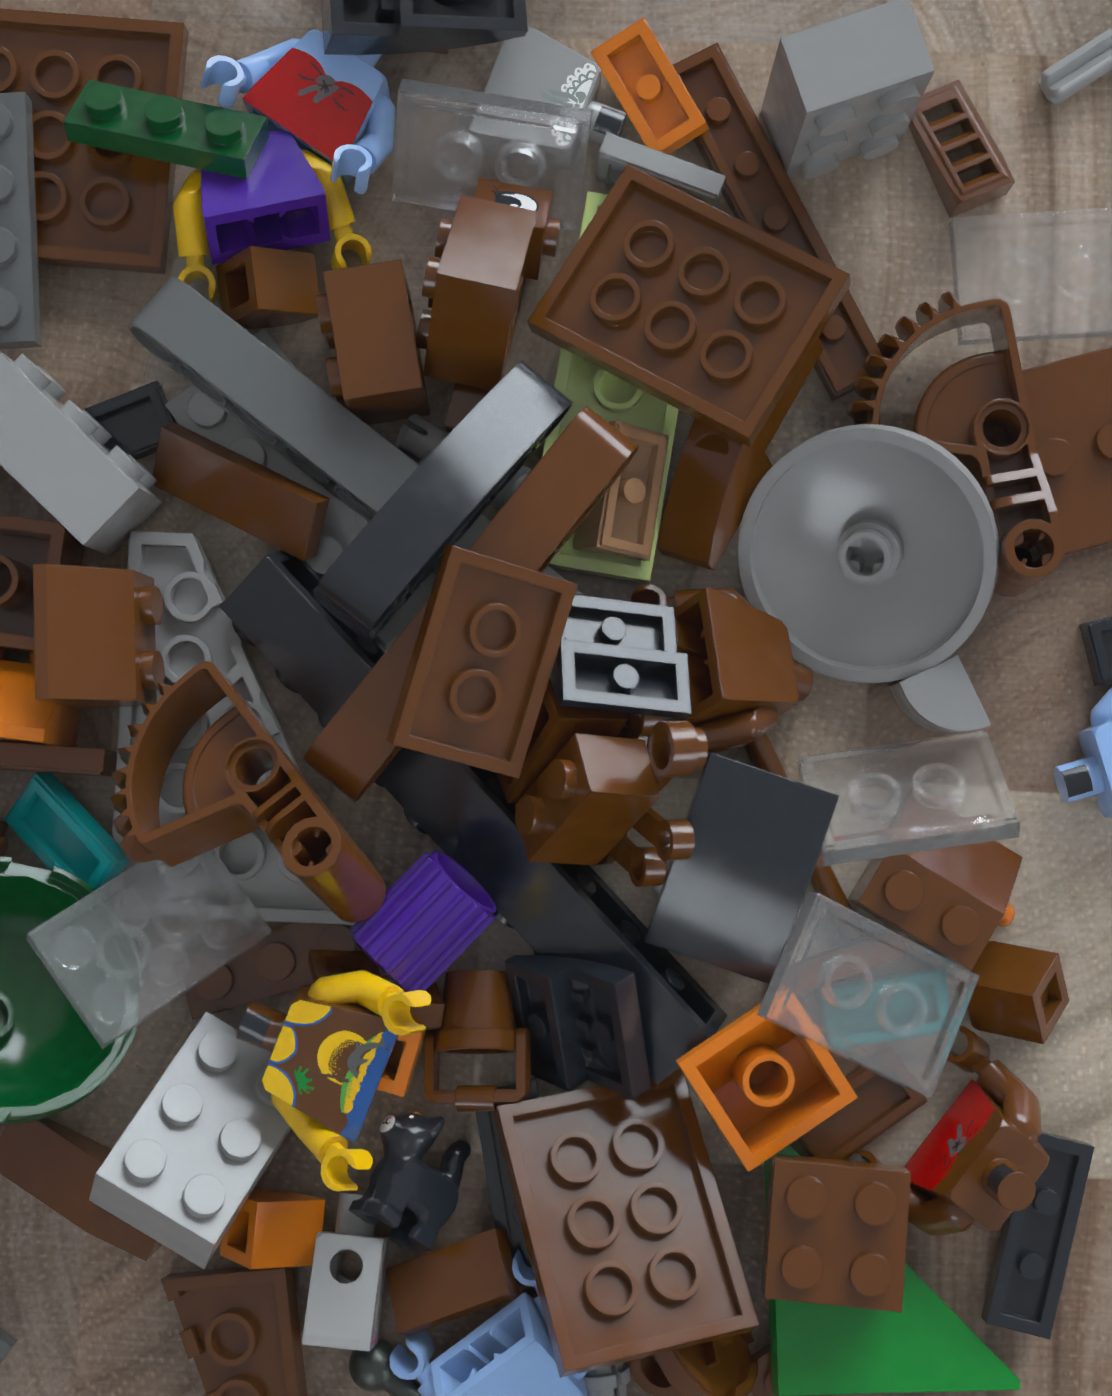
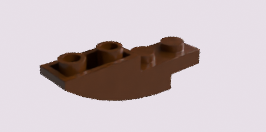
[657,339,823,570]

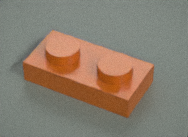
[590,17,709,155]

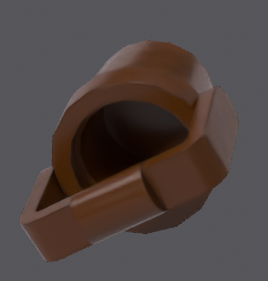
[424,970,531,1112]

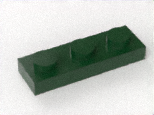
[63,80,270,179]

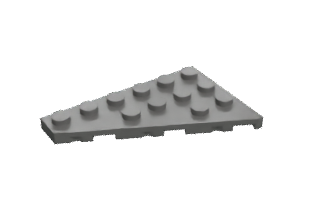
[109,531,355,925]

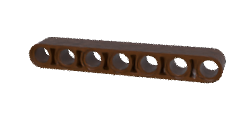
[303,406,639,802]

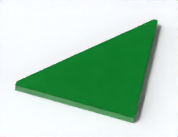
[764,1145,1020,1396]

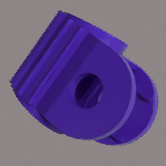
[350,850,496,992]

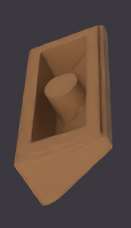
[573,421,669,561]

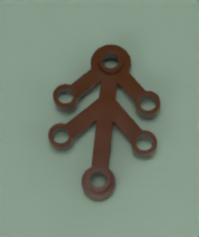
[598,713,708,887]

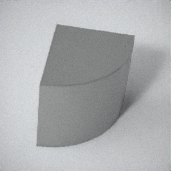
[889,655,991,734]

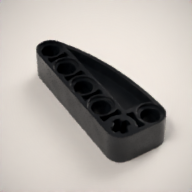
[316,360,573,644]

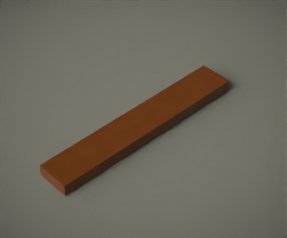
[673,43,883,402]

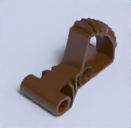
[846,291,1064,597]
[110,661,386,923]

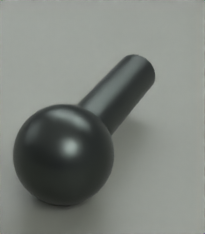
[349,1338,421,1396]

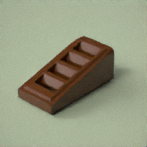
[908,79,1015,219]

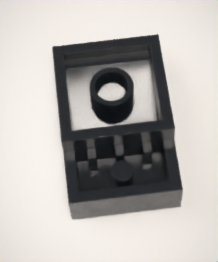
[321,0,528,55]
[644,753,839,984]

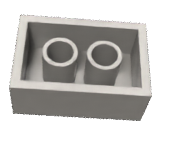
[761,0,935,179]
[0,351,163,556]
[89,1012,291,1269]

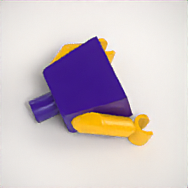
[173,129,372,304]

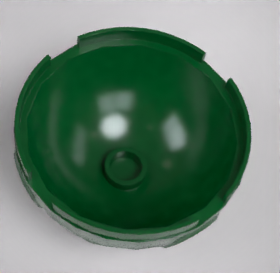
[0,857,144,1126]

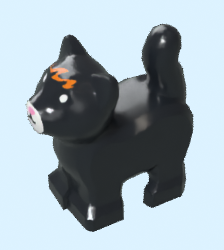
[348,1111,471,1252]

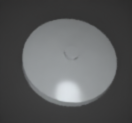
[738,424,1000,683]

